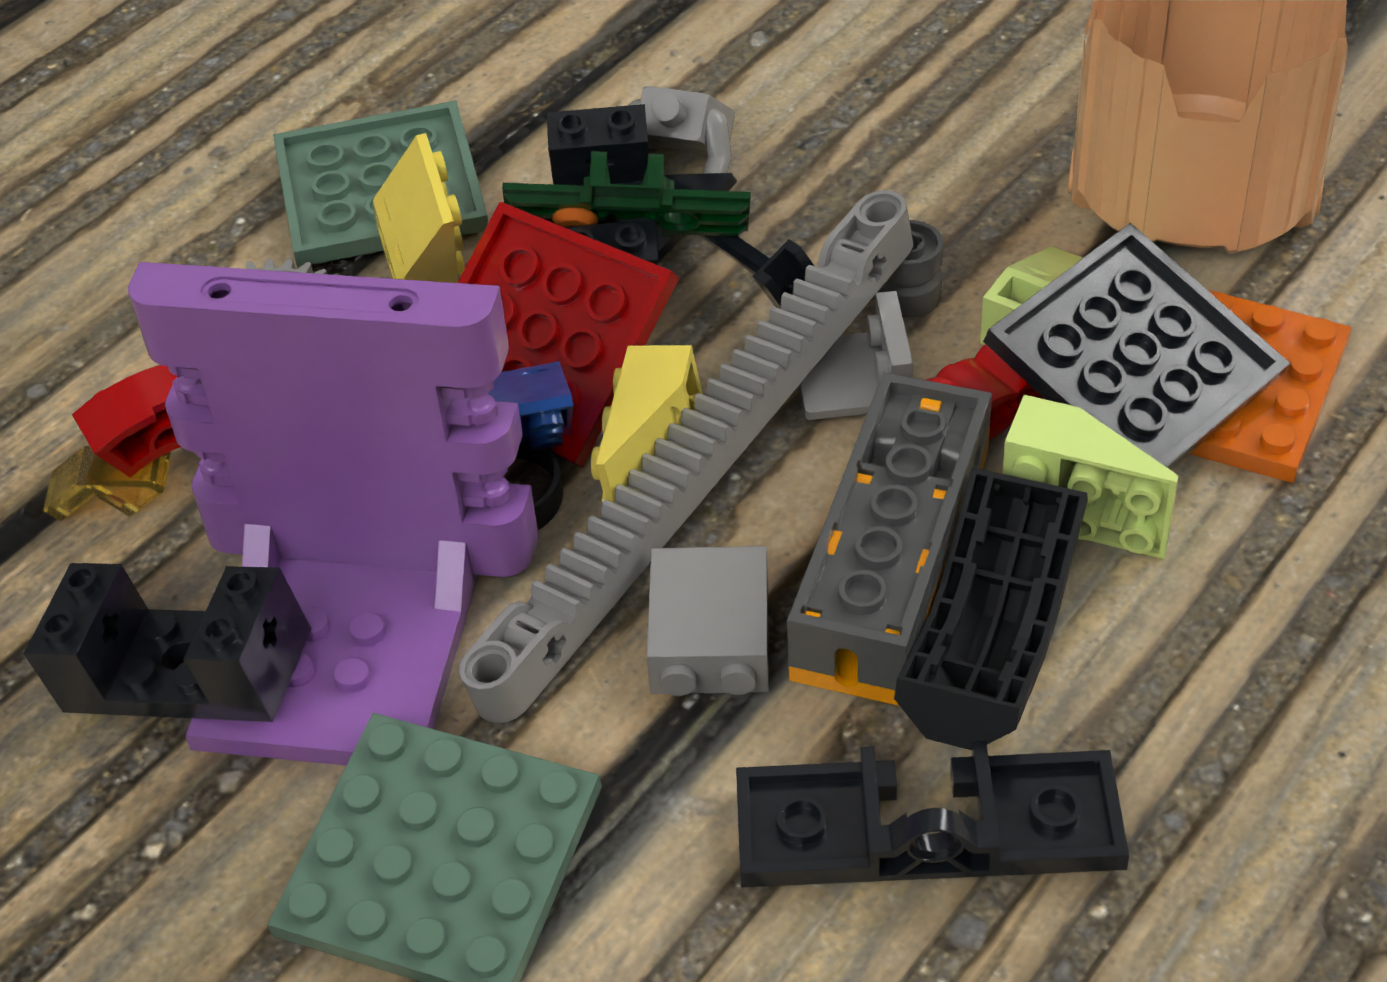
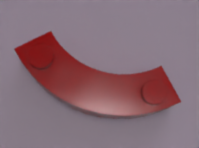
[72,365,181,478]

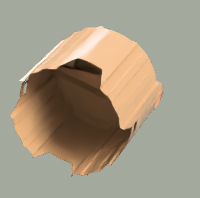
[1068,0,1348,254]

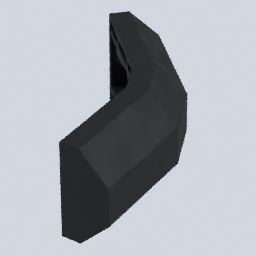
[894,467,1088,750]

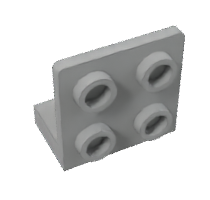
[800,291,913,420]

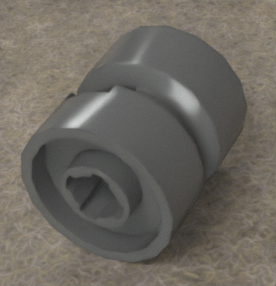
[877,220,943,318]

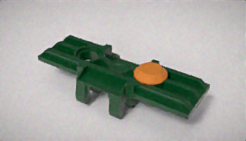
[502,151,751,237]

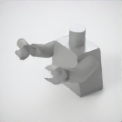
[629,86,735,173]

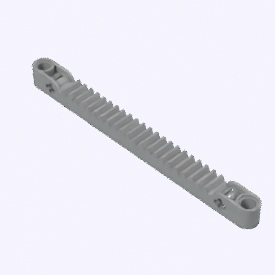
[459,190,913,724]

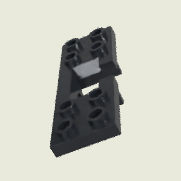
[736,741,1129,888]

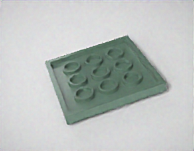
[273,100,489,267]
[267,713,602,982]

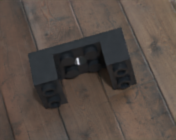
[546,104,659,266]
[23,563,312,722]

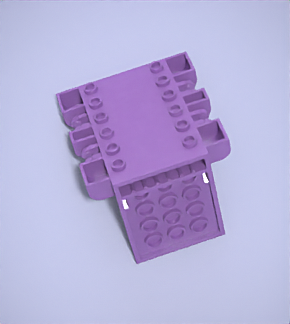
[128,262,539,766]

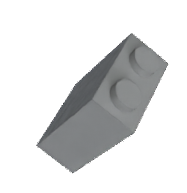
[647,546,769,696]

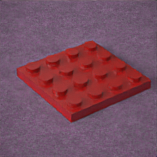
[457,202,679,468]

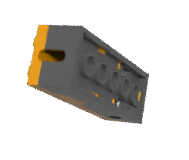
[787,372,992,706]

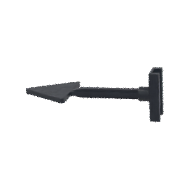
[655,173,815,309]

